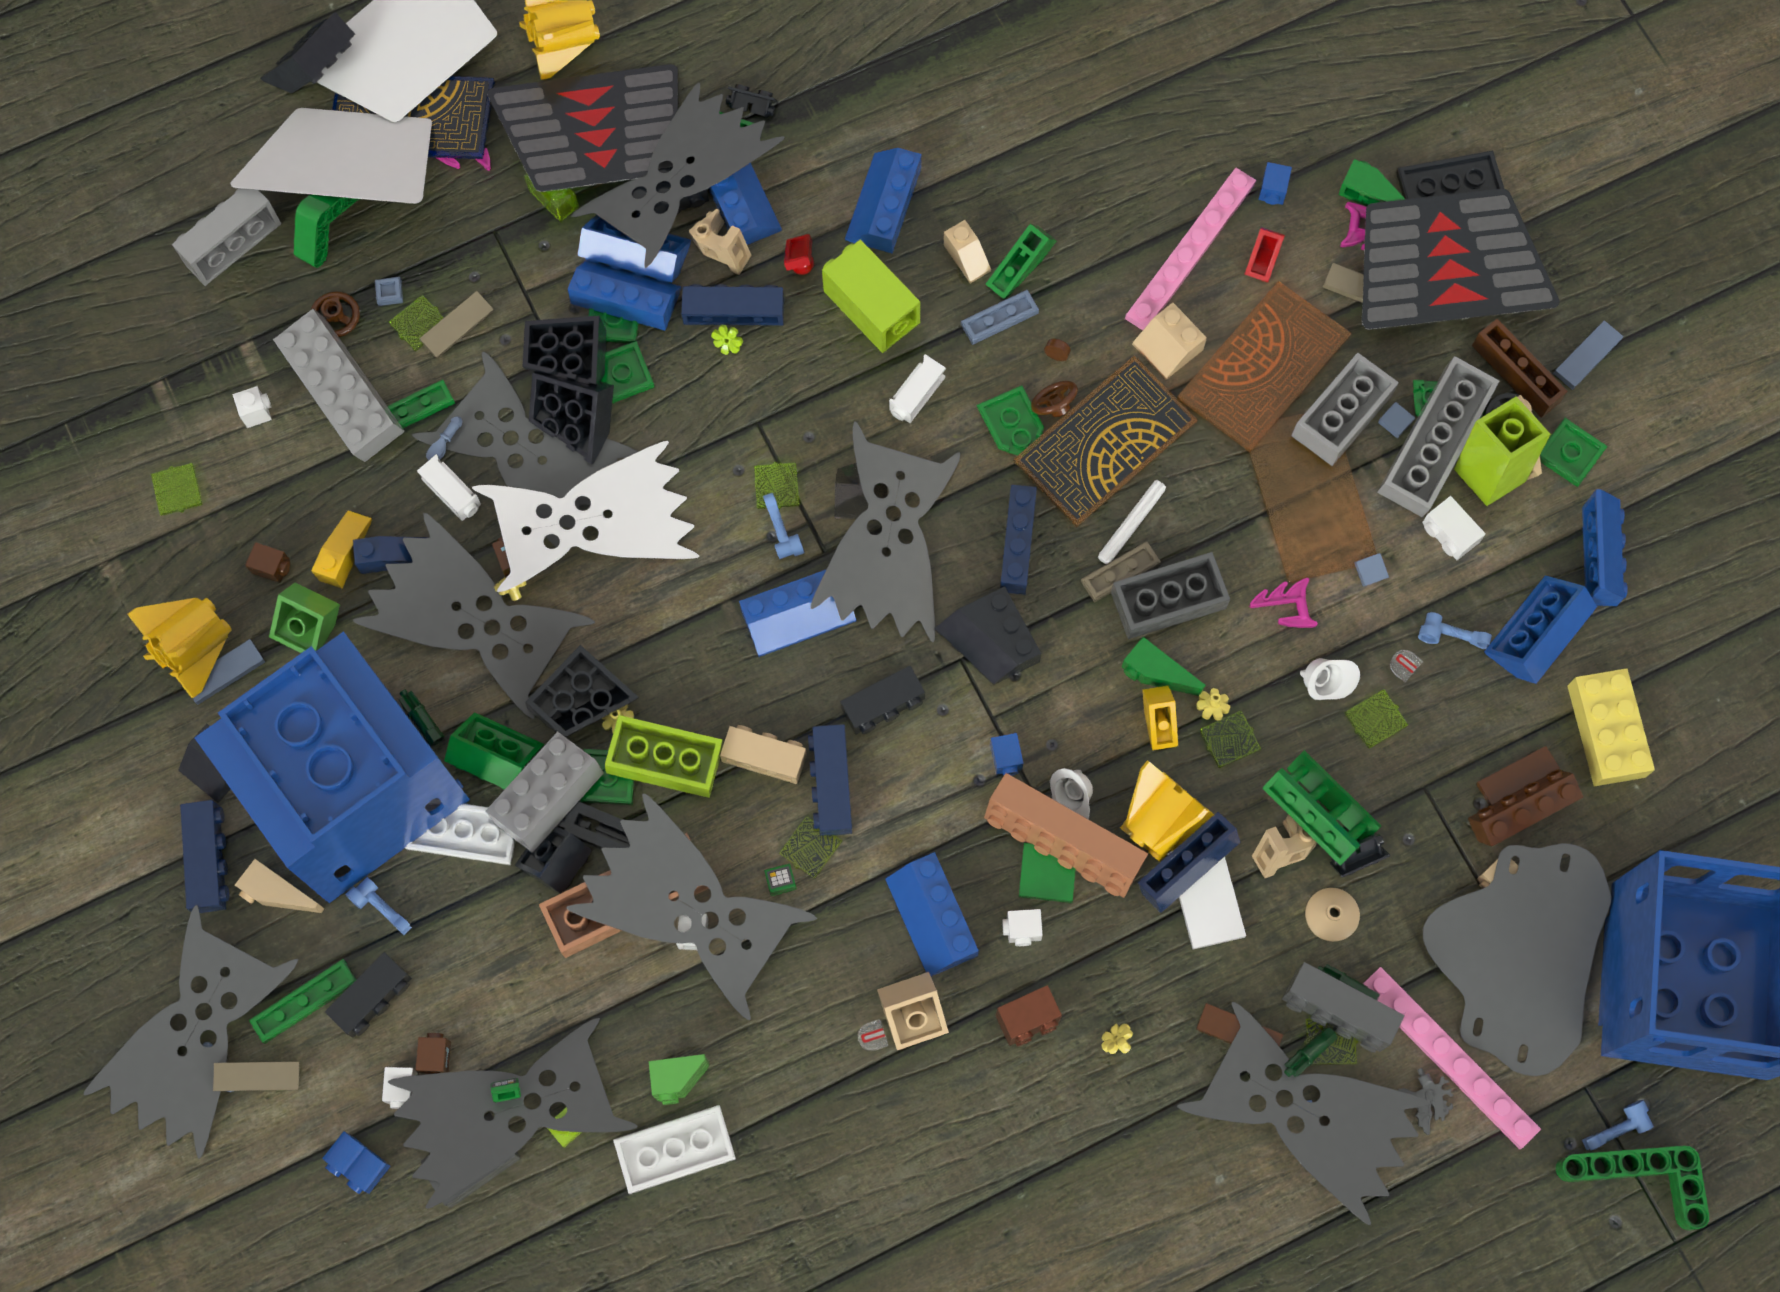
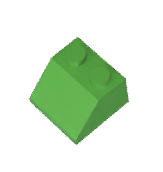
[269,583,340,653]
[649,1054,709,1105]

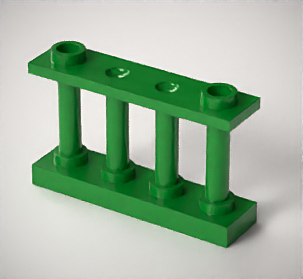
[1262,750,1382,866]

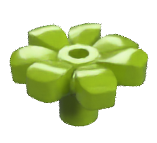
[711,325,743,355]

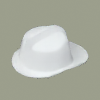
[1300,658,1360,700]
[1050,768,1093,820]

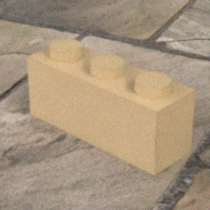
[720,725,807,784]

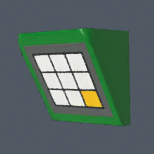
[764,863,797,896]
[490,1078,521,1103]

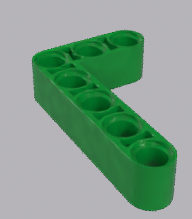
[294,194,359,268]
[1556,1146,1709,1231]

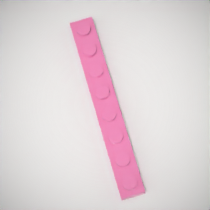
[1125,168,1256,330]
[1363,967,1541,1149]

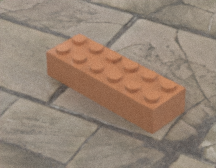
[984,773,1148,898]
[539,833,709,958]

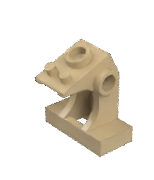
[689,209,752,275]
[1252,814,1317,878]

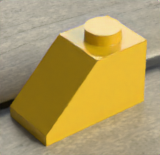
[1142,686,1178,750]

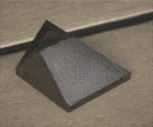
[834,463,888,519]

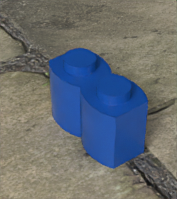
[322,1131,390,1194]

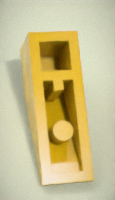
[311,510,372,589]

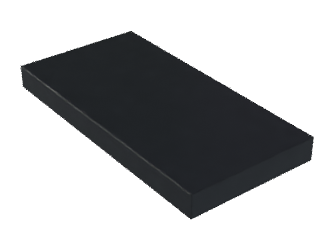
[1396,150,1505,199]

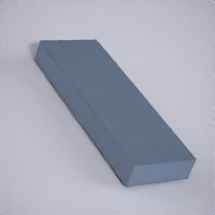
[961,290,1039,345]
[1553,321,1624,390]
[193,639,265,705]

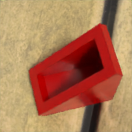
[1245,227,1285,282]

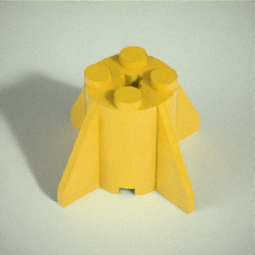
[519,0,600,80]
[127,598,232,698]
[1120,760,1214,862]

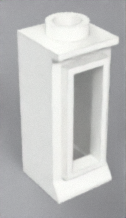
[889,354,946,423]
[417,454,481,521]

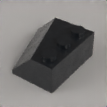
[260,12,355,93]
[522,316,607,386]
[529,372,614,464]
[934,586,1042,685]
[525,645,639,737]

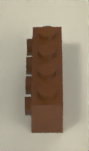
[1472,319,1568,418]
[1468,769,1583,847]

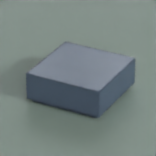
[375,277,403,306]
[1378,402,1415,439]
[1354,553,1389,587]

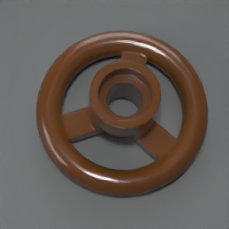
[311,291,360,337]
[1031,381,1078,417]

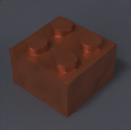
[996,985,1062,1047]

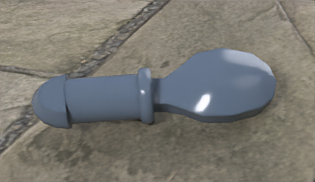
[426,416,463,461]

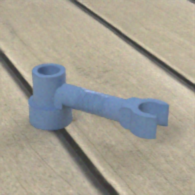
[763,493,805,559]
[1418,612,1492,649]
[345,877,412,935]
[1582,1100,1654,1150]

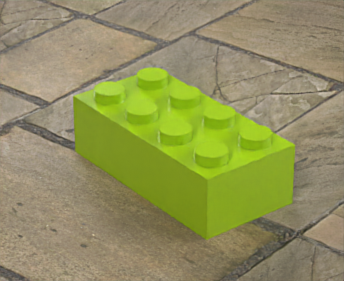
[605,715,723,798]

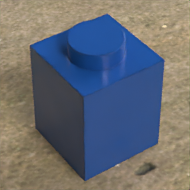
[1259,162,1292,205]
[990,733,1023,776]

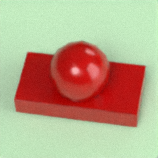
[784,234,814,275]

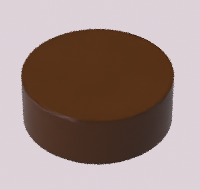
[1044,338,1071,361]

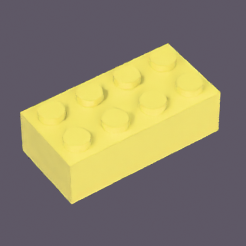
[1568,669,1655,786]

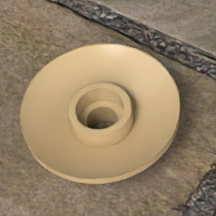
[1305,888,1360,942]

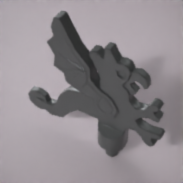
[1397,1068,1454,1135]

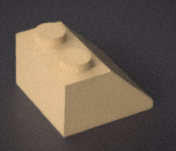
[1132,303,1207,380]
[877,972,949,1050]

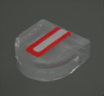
[1390,650,1423,683]
[858,1019,889,1051]

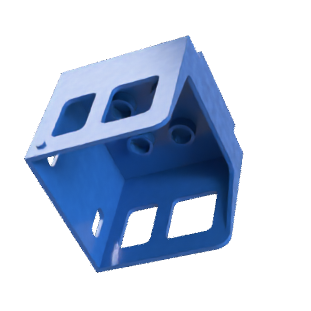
[195,631,470,903]
[1598,850,1780,1080]

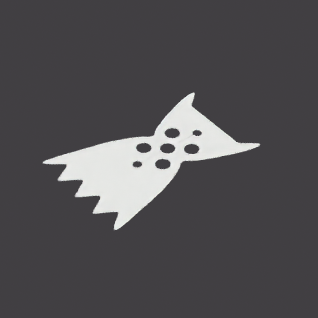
[472,441,699,592]

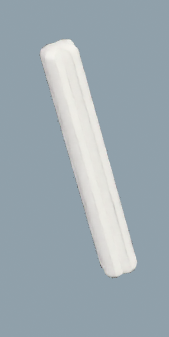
[1098,480,1166,564]

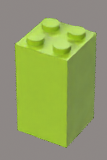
[822,239,920,353]
[1454,396,1551,506]

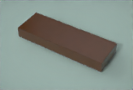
[1476,746,1560,806]
[1196,1003,1284,1046]

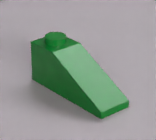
[1338,159,1406,207]
[986,224,1057,300]
[1122,637,1206,696]

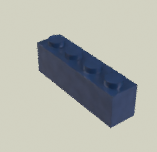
[681,284,784,326]
[1000,485,1037,595]
[808,724,852,836]
[180,800,229,913]
[1138,812,1241,913]

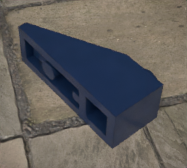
[353,536,429,574]

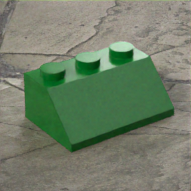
[444,712,544,790]

